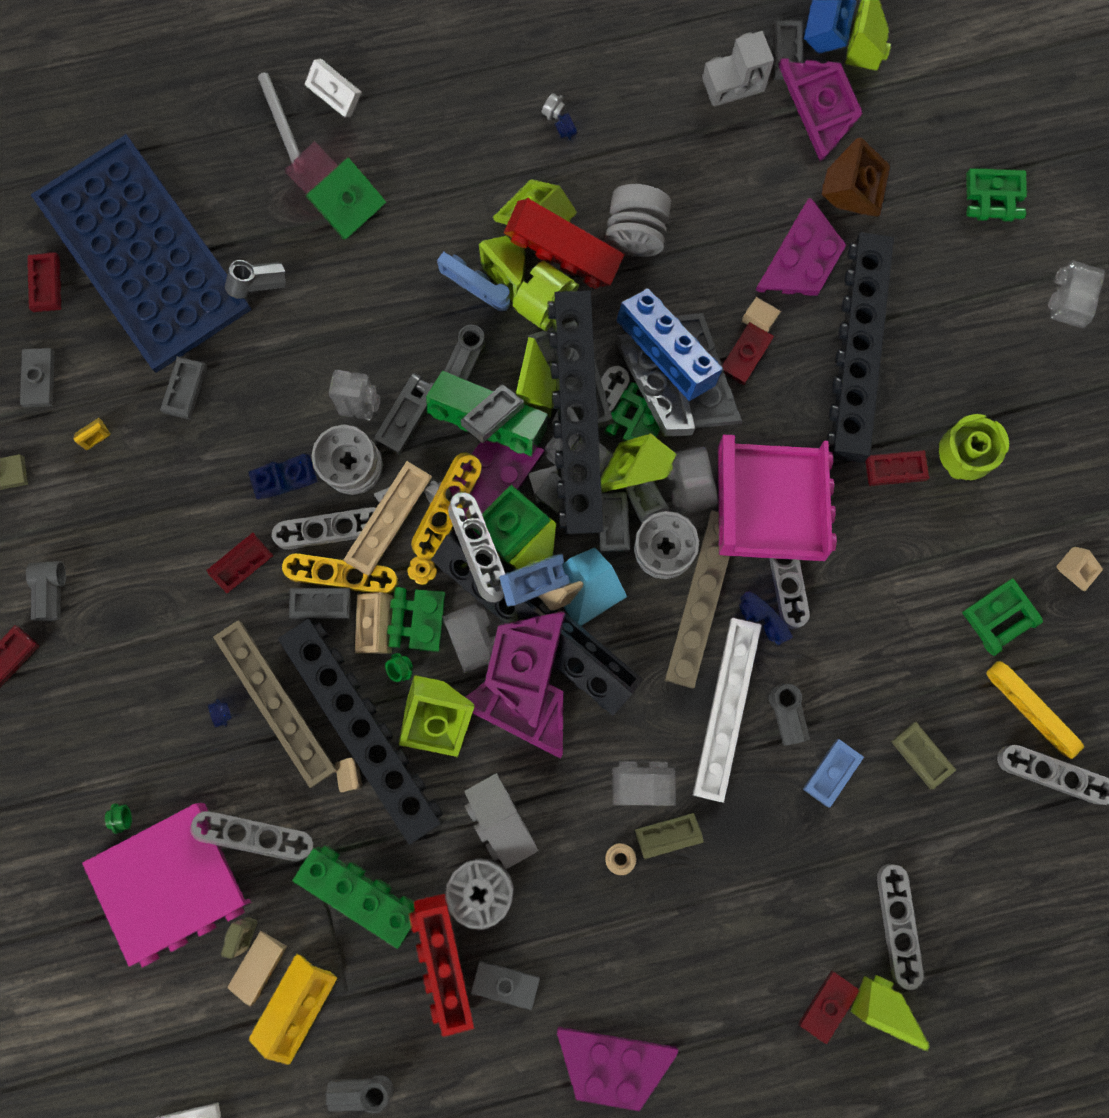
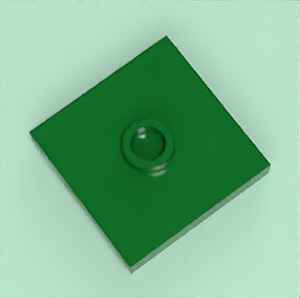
[305,157,386,240]
[472,484,551,563]

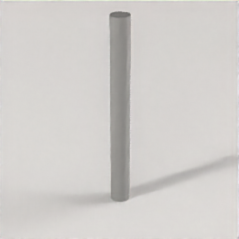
[258,73,306,174]

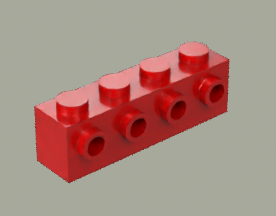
[504,198,624,289]
[409,893,474,1037]

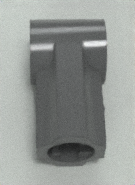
[225,260,286,299]
[444,324,486,381]
[26,561,66,621]
[769,684,810,746]
[326,1075,394,1114]

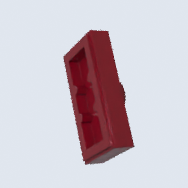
[27,252,61,312]
[722,322,774,386]
[865,450,929,486]
[206,533,273,593]
[0,625,40,687]
[798,970,860,1045]

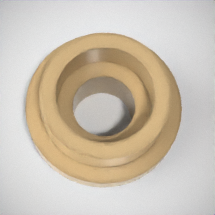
[605,843,636,875]

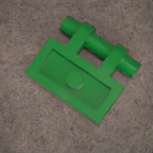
[966,168,1027,222]
[604,382,660,442]
[387,587,446,652]

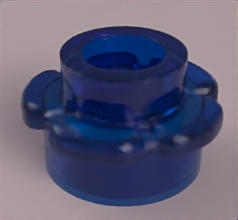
[555,113,578,140]
[207,699,232,728]

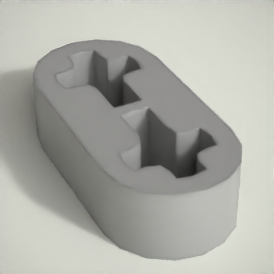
[601,366,629,412]

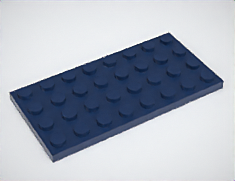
[31,134,252,373]

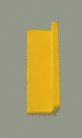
[249,954,337,1065]

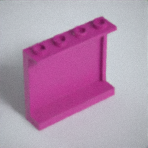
[718,435,837,561]
[82,803,252,967]

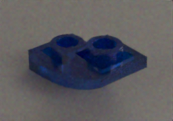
[248,453,317,500]
[739,591,793,646]

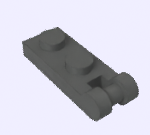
[374,373,434,455]

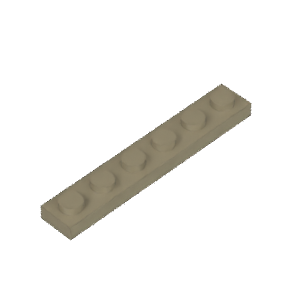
[664,511,730,689]
[213,620,338,788]

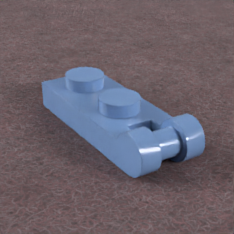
[437,252,510,311]
[499,554,570,606]

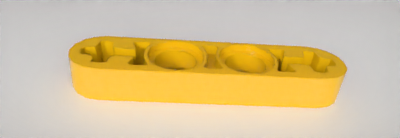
[411,452,481,560]
[282,554,398,594]
[986,661,1084,759]

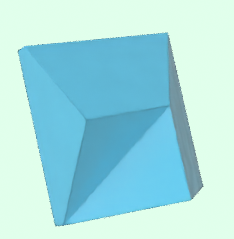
[562,548,627,626]

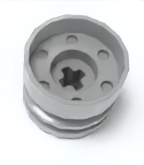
[605,184,671,257]
[311,425,383,495]
[634,511,699,579]
[446,858,514,929]

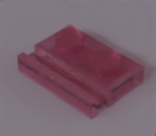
[285,141,338,194]

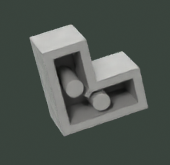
[702,31,774,107]
[464,773,539,869]

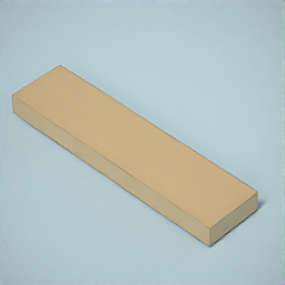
[343,461,432,576]

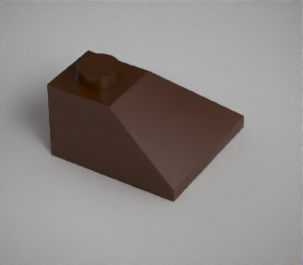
[822,137,890,217]

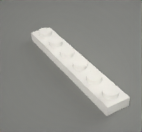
[693,618,761,803]

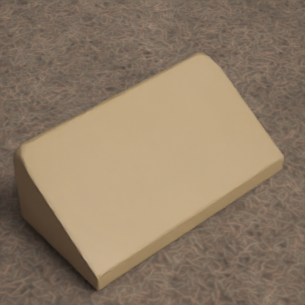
[355,592,394,654]
[227,931,288,1006]

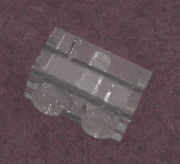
[329,370,380,420]

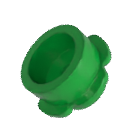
[385,653,413,682]
[105,803,132,834]

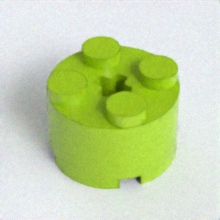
[513,261,579,331]
[939,414,1009,480]

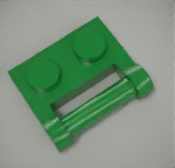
[962,578,1043,656]

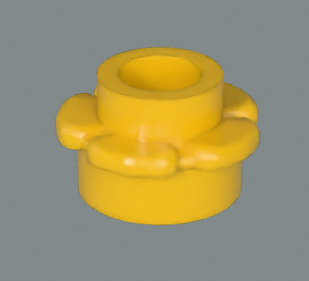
[408,556,437,585]

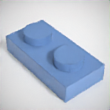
[803,739,864,807]

